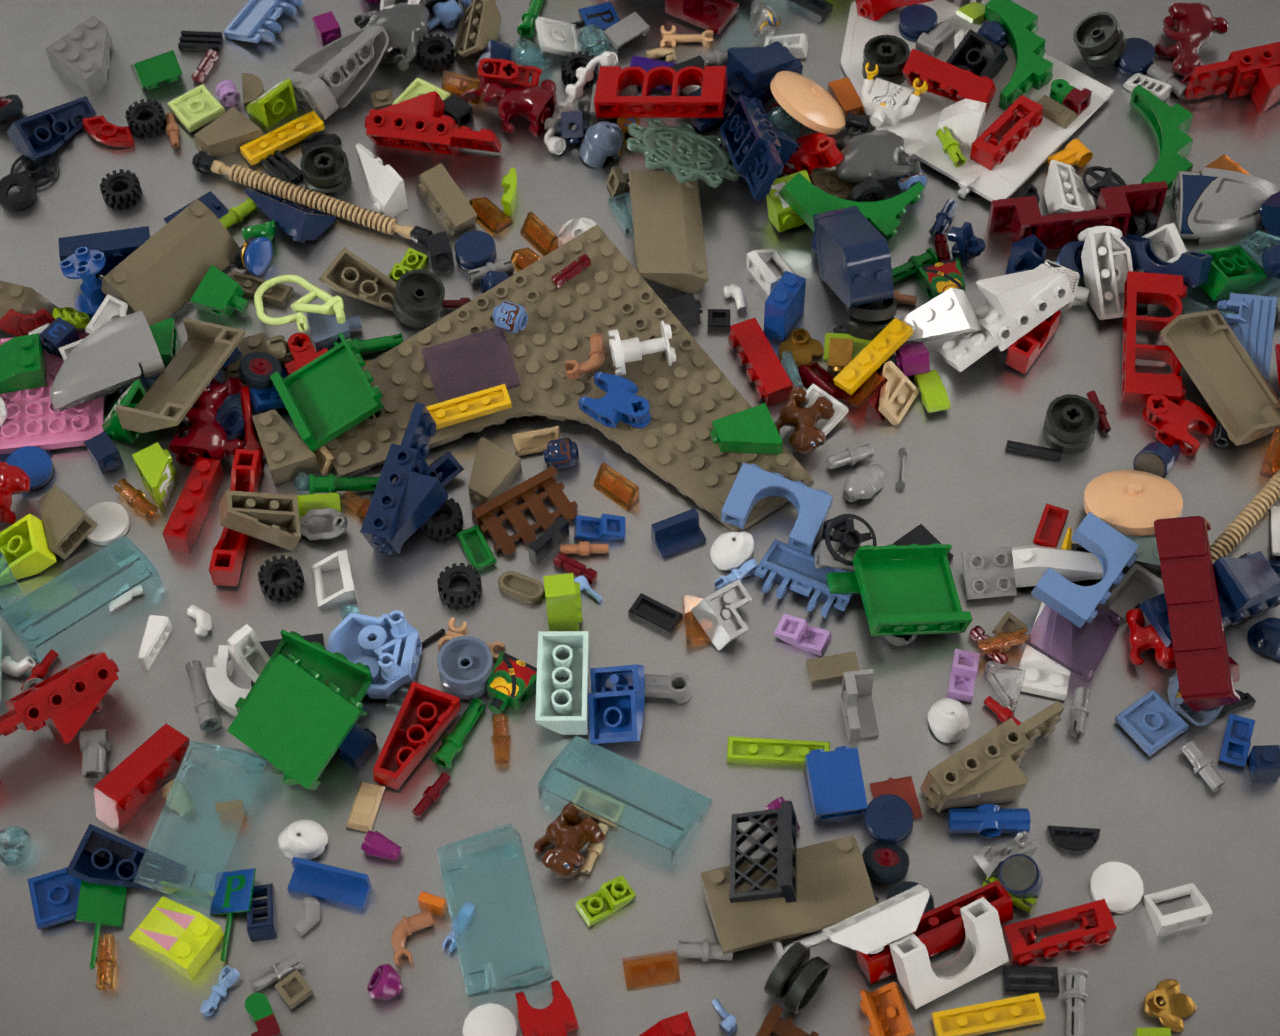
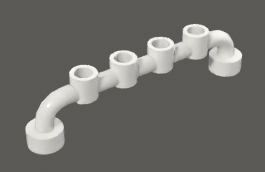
[544,51,618,155]

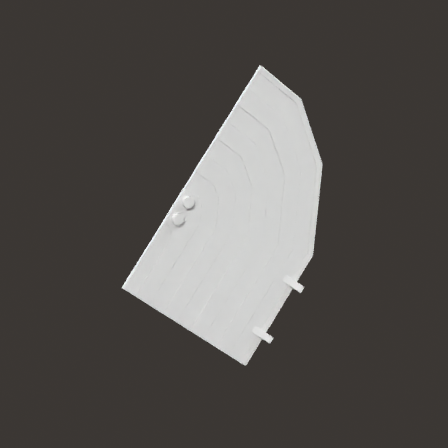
[840,0,1114,201]

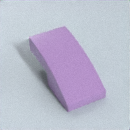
[774,614,832,656]
[947,649,980,703]

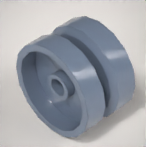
[437,636,494,701]

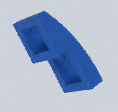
[574,513,625,542]
[1219,714,1255,768]

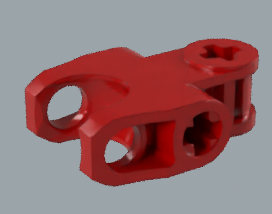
[478,58,542,88]
[783,133,844,175]
[283,333,328,376]
[1142,394,1217,456]
[515,980,579,1036]

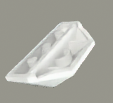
[1044,160,1096,214]
[1081,227,1133,320]
[822,884,930,954]

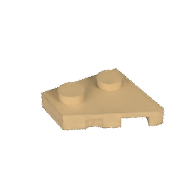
[878,361,920,425]

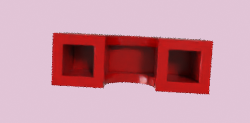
[1005,310,1062,374]

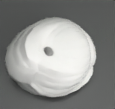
[710,531,754,571]
[927,698,970,743]
[278,819,328,860]

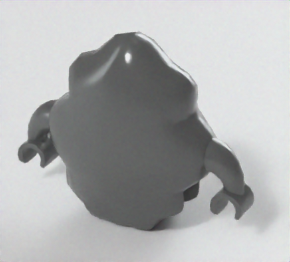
[354,3,429,71]
[835,127,920,183]

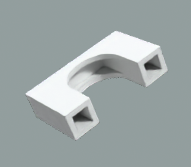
[889,897,1009,1009]

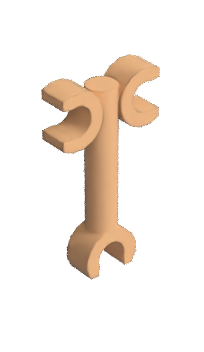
[660,25,713,51]
[438,617,506,662]

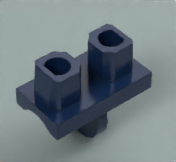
[947,222,986,267]

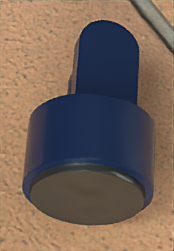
[1133,442,1180,478]
[999,854,1043,899]

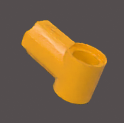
[1047,139,1093,167]

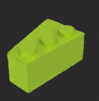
[543,573,583,631]

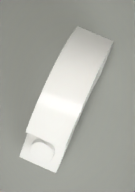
[227,624,270,683]
[206,645,251,719]

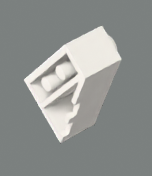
[899,288,982,343]

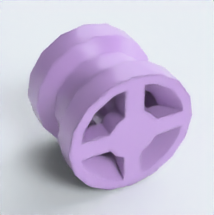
[215,80,241,107]

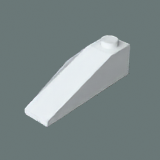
[355,143,408,218]

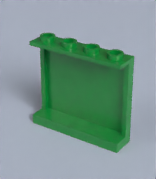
[270,332,384,452]
[852,543,972,636]
[235,629,373,713]
[227,653,368,790]

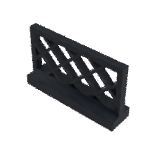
[729,801,797,903]

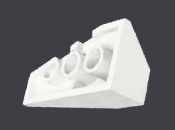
[1011,545,1103,588]

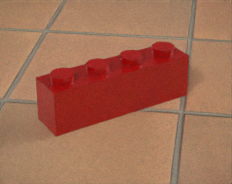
[728,317,793,407]
[162,456,225,554]

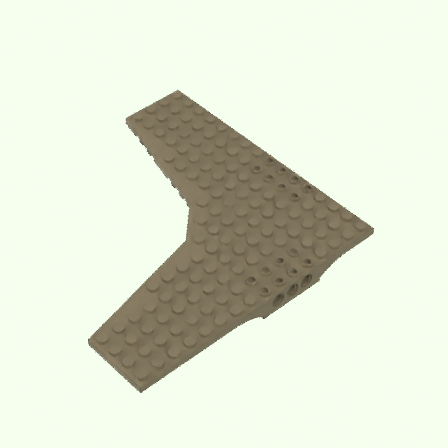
[324,224,814,532]

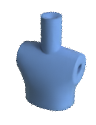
[428,0,464,30]

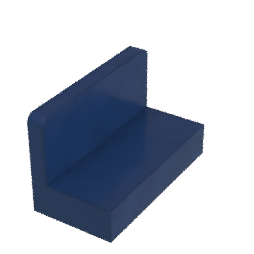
[651,508,706,559]

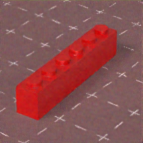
[856,880,1013,984]

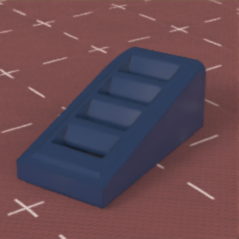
[247,883,277,942]

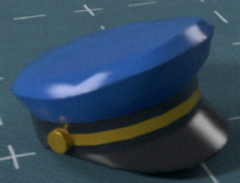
[234,236,273,276]

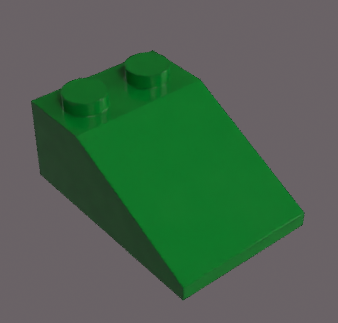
[1199,245,1267,301]
[0,333,47,394]

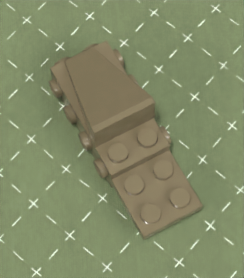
[920,700,1065,814]

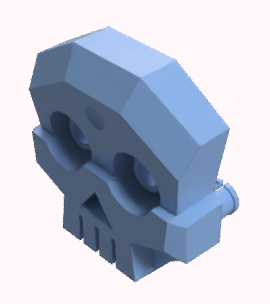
[326,610,422,699]

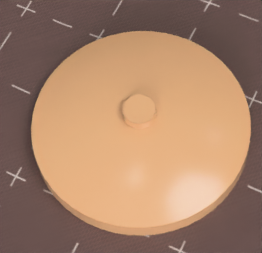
[770,71,846,135]
[1083,470,1183,536]

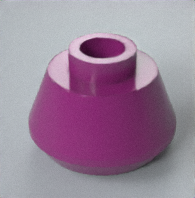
[367,964,402,1000]

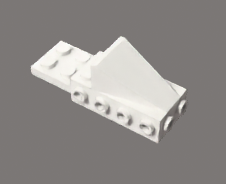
[937,264,1075,372]

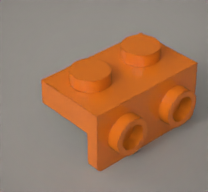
[860,982,916,1036]

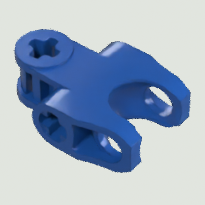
[578,372,651,428]

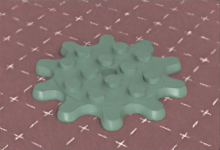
[627,118,741,188]

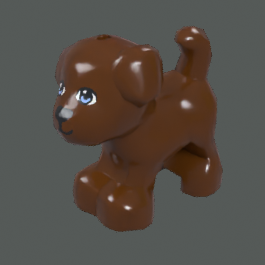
[774,386,835,454]
[534,802,606,878]

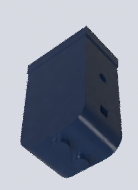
[813,206,894,308]

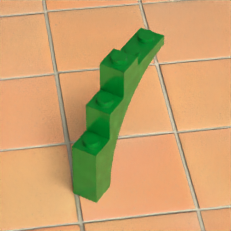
[984,0,1053,111]
[1130,85,1194,198]
[778,173,925,240]

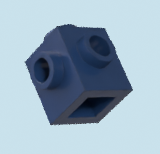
[558,111,589,144]

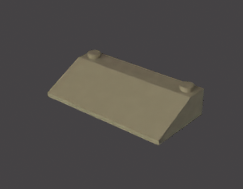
[629,171,709,295]
[101,199,240,326]
[1160,309,1280,446]
[115,318,246,433]
[700,835,877,955]

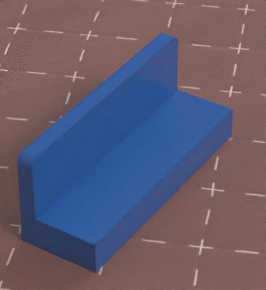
[287,857,372,911]

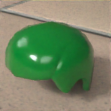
[242,220,276,241]

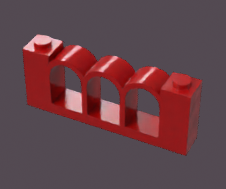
[594,66,728,118]
[1121,271,1187,406]

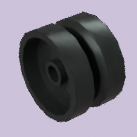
[1073,12,1127,67]
[862,35,910,85]
[300,144,352,198]
[393,269,445,328]
[846,297,897,340]
[1042,394,1099,455]
[764,942,830,1014]

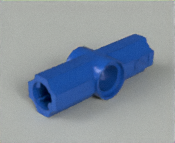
[948,804,1030,838]

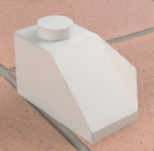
[937,98,987,151]

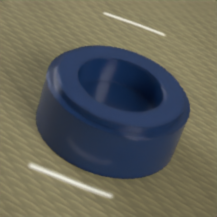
[220,410,244,435]

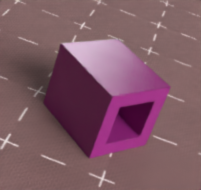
[312,11,342,47]
[894,341,930,377]

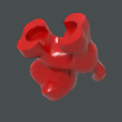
[0,462,30,524]
[1125,609,1176,670]

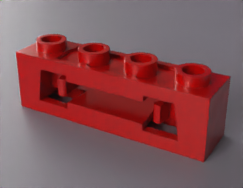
[970,95,1043,170]
[1002,899,1117,966]

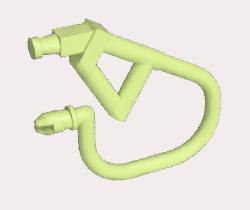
[254,274,346,333]

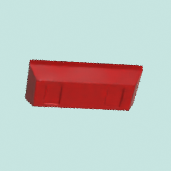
[1033,503,1069,548]

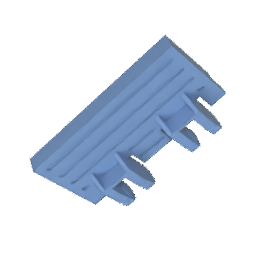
[223,0,304,43]
[1217,293,1277,382]
[754,539,855,618]

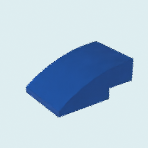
[588,664,645,744]

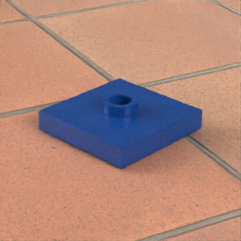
[27,867,81,930]

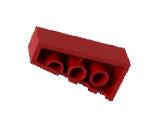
[902,48,997,113]
[373,681,461,790]
[94,723,190,834]

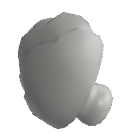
[844,464,884,502]
[299,508,348,540]

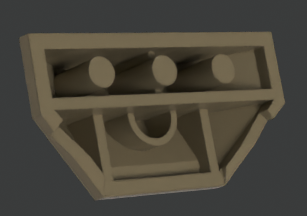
[454,0,501,57]
[0,281,58,319]

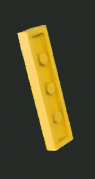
[240,111,325,166]
[833,318,914,395]
[427,384,512,430]
[931,993,1046,1036]

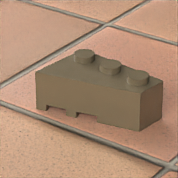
[416,163,477,236]
[252,409,320,486]
[219,490,301,551]

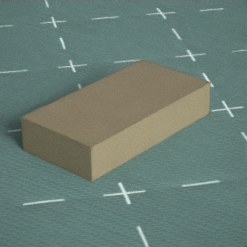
[806,651,860,686]

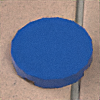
[6,446,54,491]

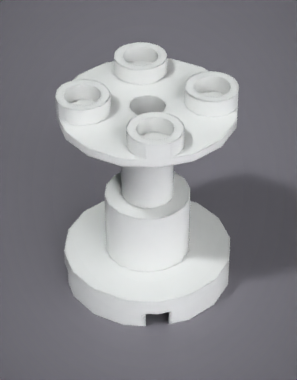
[608,320,676,376]

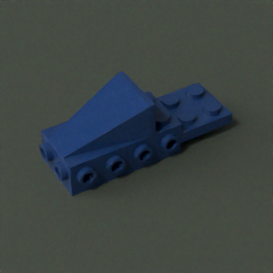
[686,41,803,132]
[719,94,798,202]
[360,402,449,555]
[1140,551,1280,648]

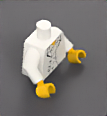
[861,62,928,127]

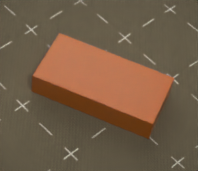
[828,77,864,117]

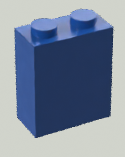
[764,271,806,343]
[804,746,868,821]

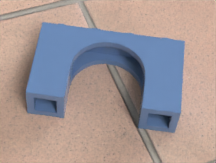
[721,463,833,555]
[1031,512,1139,628]

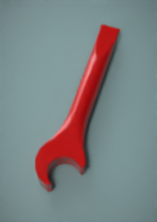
[240,386,264,459]

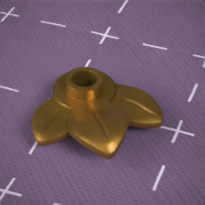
[778,328,824,368]
[1143,979,1197,1032]

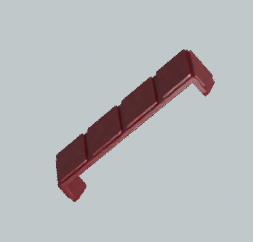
[1154,516,1240,712]

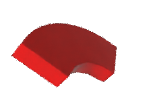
[82,115,135,148]
[0,308,56,337]

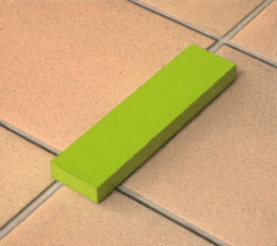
[727,736,830,767]

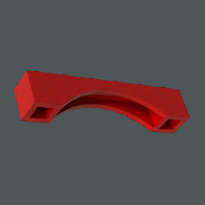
[209,449,264,587]

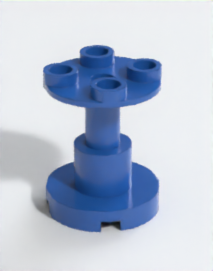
[59,247,107,319]

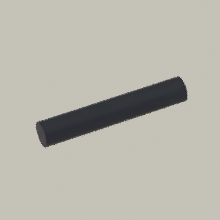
[1006,440,1062,460]

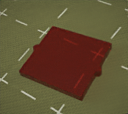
[838,371,888,409]
[870,776,923,820]

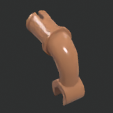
[565,333,607,380]
[391,910,434,970]

